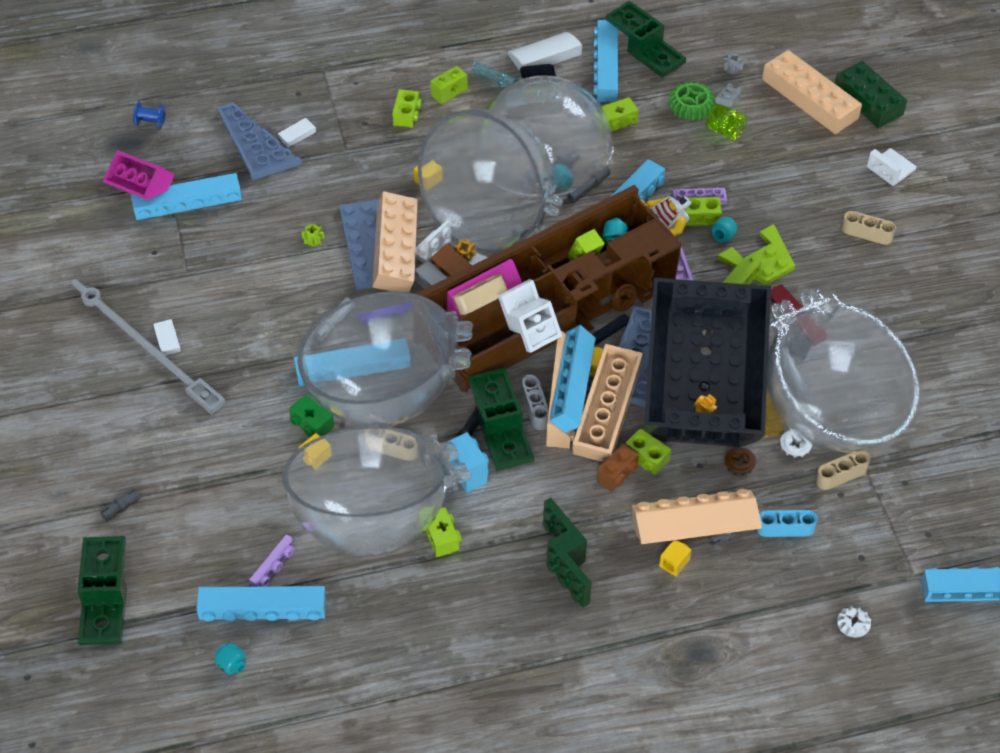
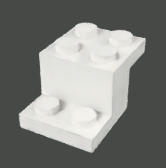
[498,279,562,353]

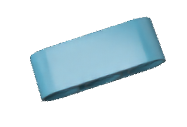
[756,510,818,537]

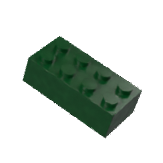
[835,61,907,128]

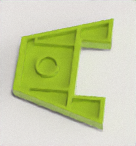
[717,224,795,286]

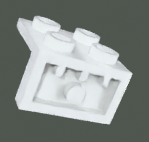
[867,148,916,186]
[415,219,452,263]

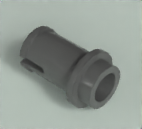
[708,532,736,546]

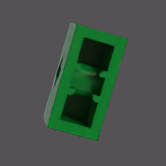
[289,395,334,438]

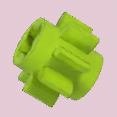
[301,224,324,247]

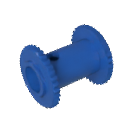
[133,101,165,129]

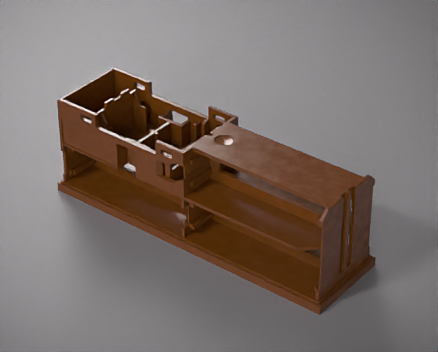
[415,185,682,393]

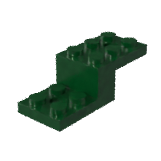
[606,0,686,78]
[468,368,534,471]
[542,497,592,608]
[77,536,127,646]

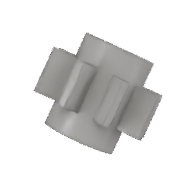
[723,53,744,74]

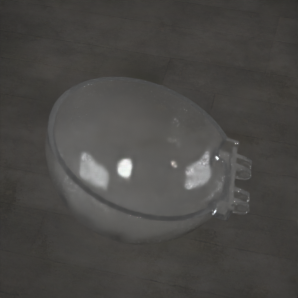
[475,76,614,197]
[418,108,563,254]
[766,288,919,452]
[297,292,473,428]
[282,426,471,557]

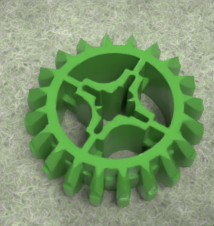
[669,81,715,122]

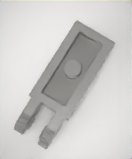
[715,83,743,107]

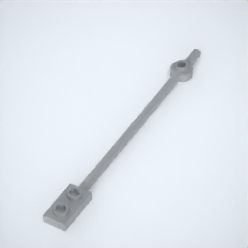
[71,279,226,415]

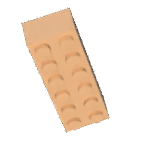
[762,50,862,134]
[372,191,418,295]
[573,344,643,462]

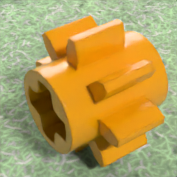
[454,239,476,262]
[693,394,718,413]

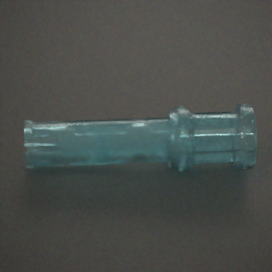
[471,62,520,92]

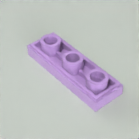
[672,188,727,205]
[249,534,295,587]

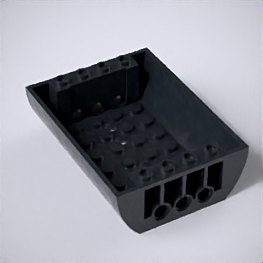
[644,278,771,447]

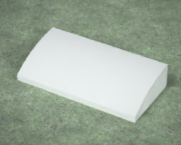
[508,32,582,71]

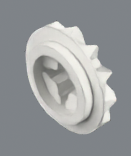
[780,430,812,458]
[837,606,871,637]

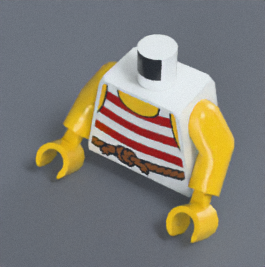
[641,196,691,236]

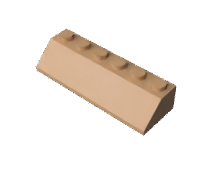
[546,331,575,449]
[632,489,762,544]

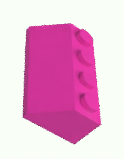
[102,150,175,200]
[447,259,522,324]

